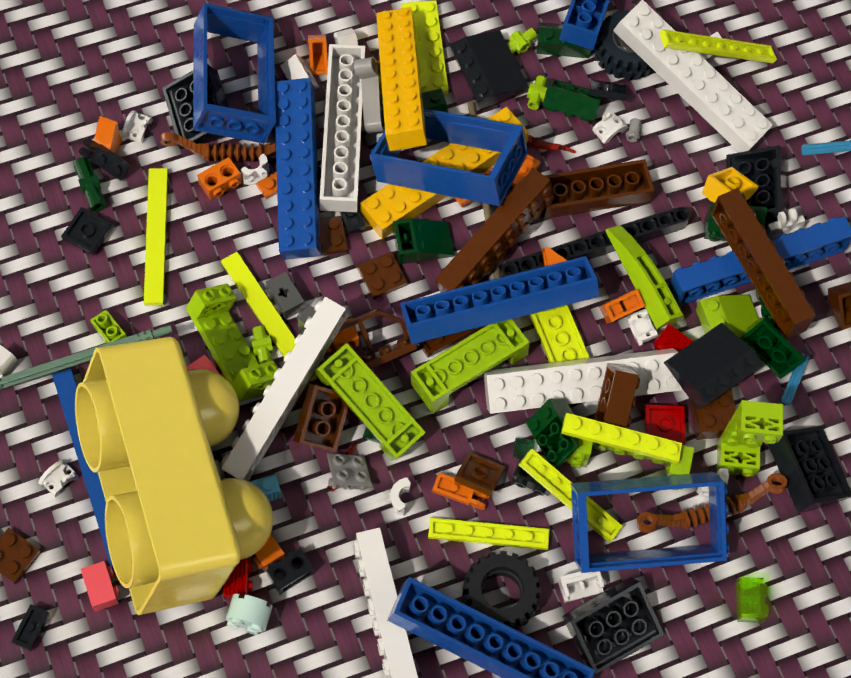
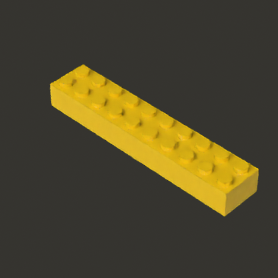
[376,7,427,151]
[360,107,529,240]

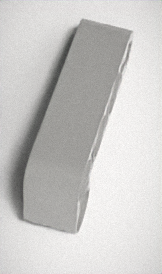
[354,57,385,134]

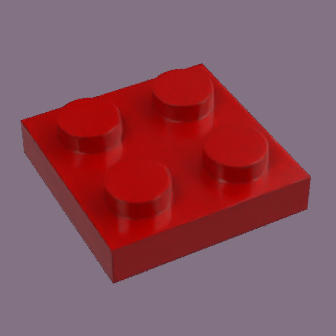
[644,405,686,445]

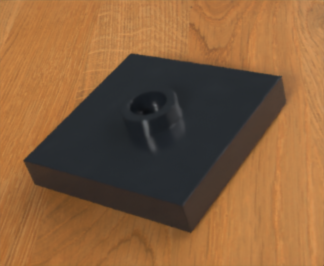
[590,79,627,101]
[61,207,114,255]

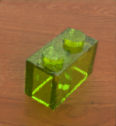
[736,577,769,623]

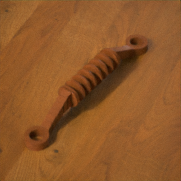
[160,132,276,162]
[637,473,787,533]

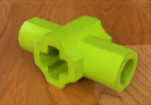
[507,28,537,54]
[526,75,547,110]
[251,326,273,364]

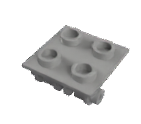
[327,453,372,491]

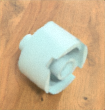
[226,594,273,635]

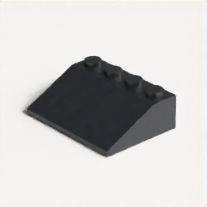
[449,30,529,111]
[162,64,229,149]
[726,145,788,223]
[664,323,764,410]
[768,426,851,513]
[562,577,665,675]

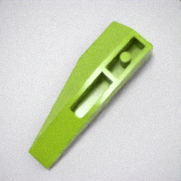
[605,225,685,329]

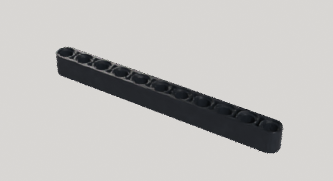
[500,207,691,277]

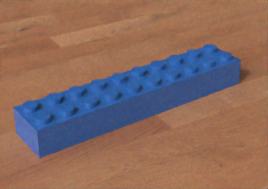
[275,78,321,260]
[668,216,851,306]
[400,256,599,344]
[387,577,595,678]

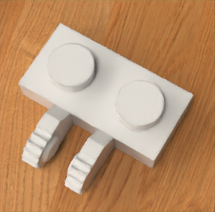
[766,209,805,240]

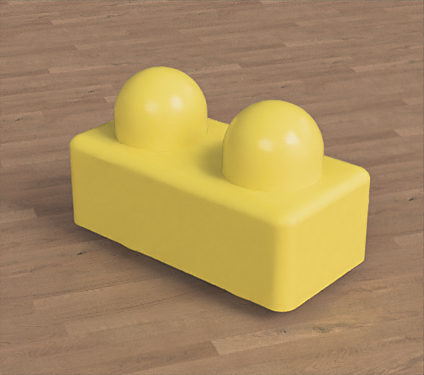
[75,337,273,615]

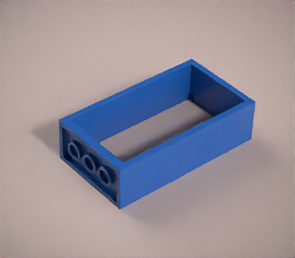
[193,3,276,144]
[370,108,528,206]
[571,472,730,573]

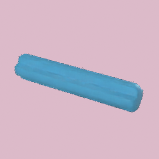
[801,140,851,155]
[781,353,809,405]

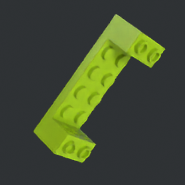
[185,283,278,402]
[411,319,530,414]
[313,343,426,461]
[717,400,783,477]
[566,438,694,490]

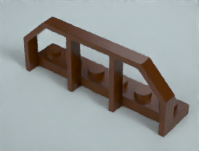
[305,309,417,390]

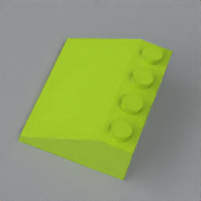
[696,294,765,366]

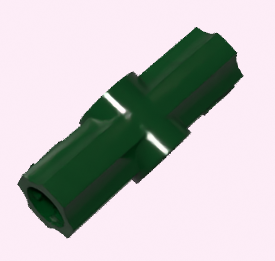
[73,157,106,212]

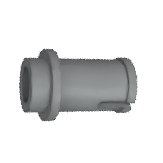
[626,118,642,142]

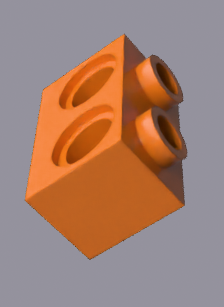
[197,157,242,200]
[599,289,645,323]

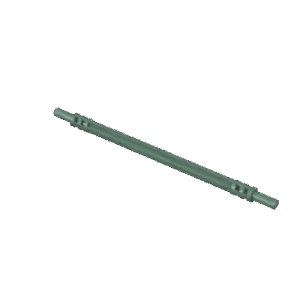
[0,325,173,390]

